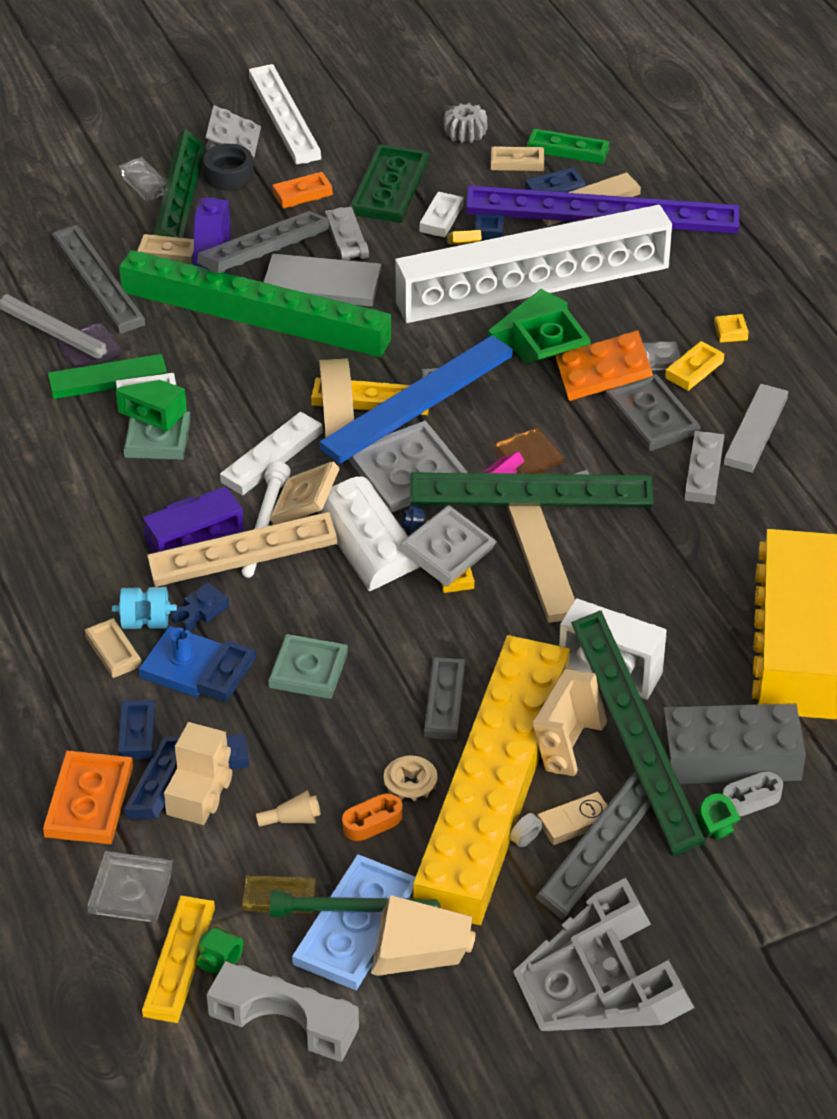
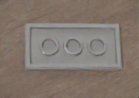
[264,254,381,307]

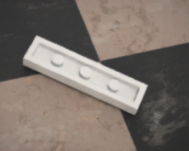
[220,411,323,496]

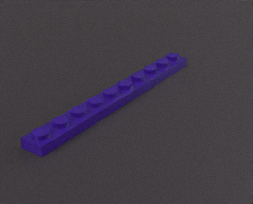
[466,185,739,234]

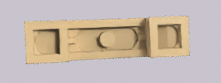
[319,358,354,438]

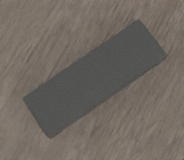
[424,657,465,740]

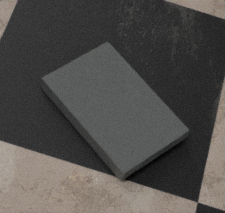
[605,374,701,452]

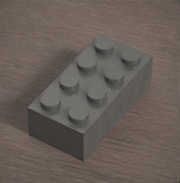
[661,704,806,784]

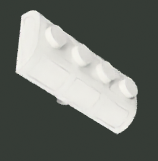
[318,477,420,591]

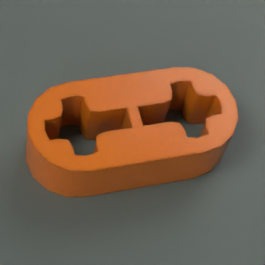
[342,794,403,841]

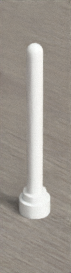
[242,461,291,578]

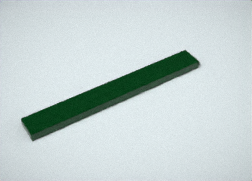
[409,472,653,508]
[571,610,705,856]

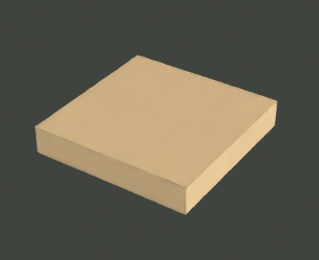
[270,461,339,525]

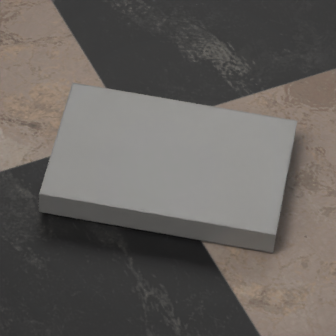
[398,505,497,587]

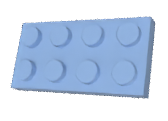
[292,854,416,991]

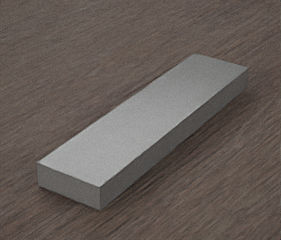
[724,384,788,473]

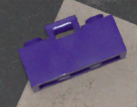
[143,486,244,553]

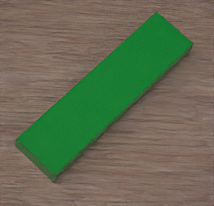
[48,354,167,399]

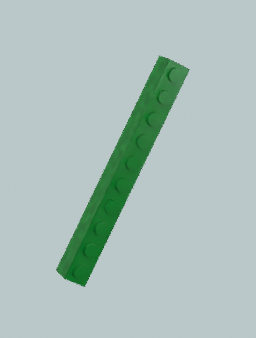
[119,250,391,358]

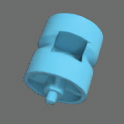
[112,587,177,629]

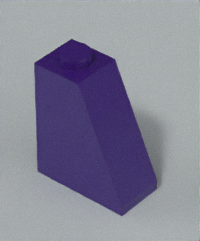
[193,198,231,273]

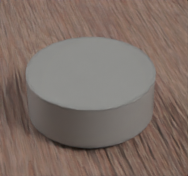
[509,813,542,847]

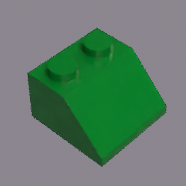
[512,306,591,364]

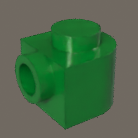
[696,794,741,840]
[196,927,244,975]

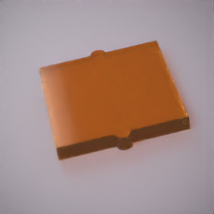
[495,427,564,474]

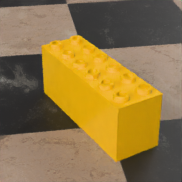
[752,529,837,719]

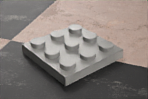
[348,420,468,513]

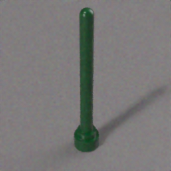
[270,889,441,918]

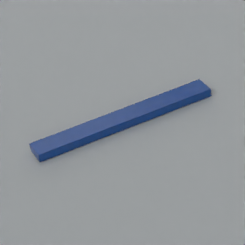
[320,335,512,464]

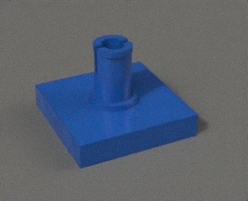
[139,626,224,698]

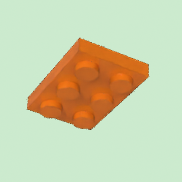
[555,330,653,401]
[43,751,133,845]

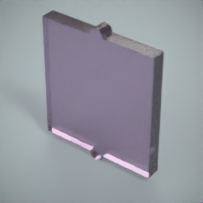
[56,323,122,368]

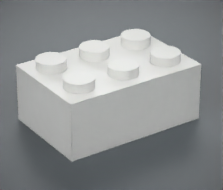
[559,598,667,700]

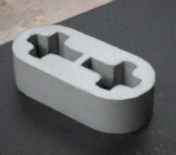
[723,772,783,816]

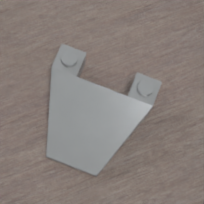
[513,878,694,1031]

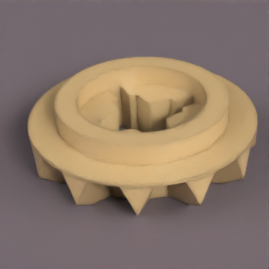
[384,756,437,802]

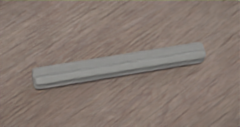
[0,294,107,359]

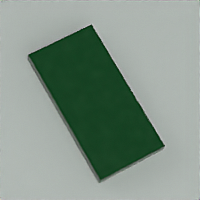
[350,144,429,223]

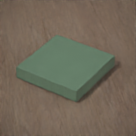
[124,412,191,460]
[268,634,348,699]

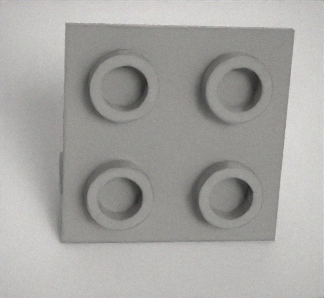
[205,105,261,159]

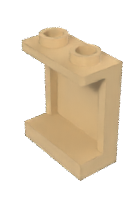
[533,669,607,776]

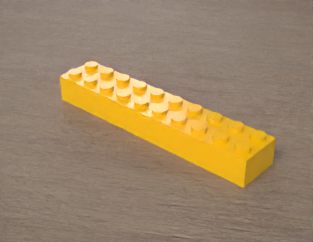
[413,635,570,926]

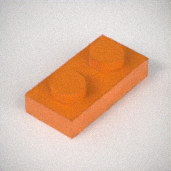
[273,172,333,208]

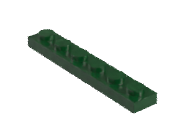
[154,129,205,238]

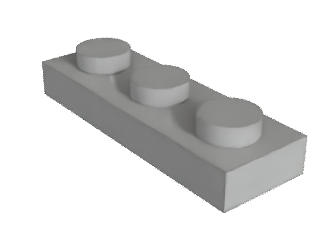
[685,431,724,504]

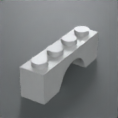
[207,961,359,1062]

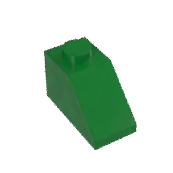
[116,379,187,432]

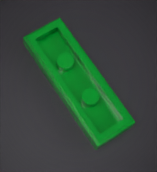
[527,129,610,164]

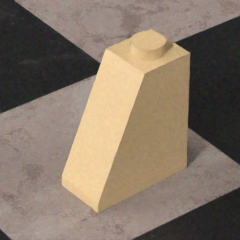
[371,895,475,975]

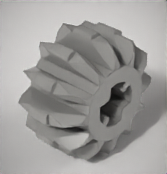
[444,102,488,144]

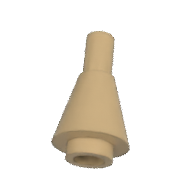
[256,790,321,827]

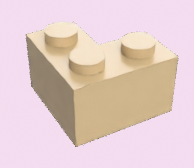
[164,722,232,825]

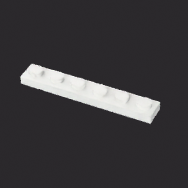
[249,64,321,165]

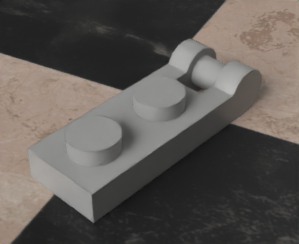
[325,207,369,261]

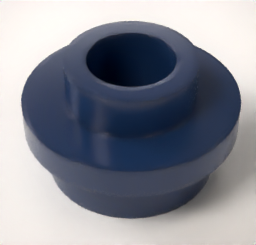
[402,505,425,535]

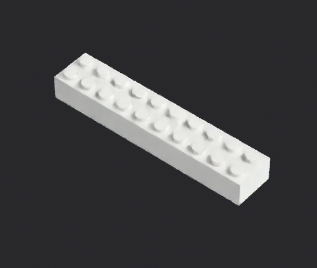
[395,205,672,323]

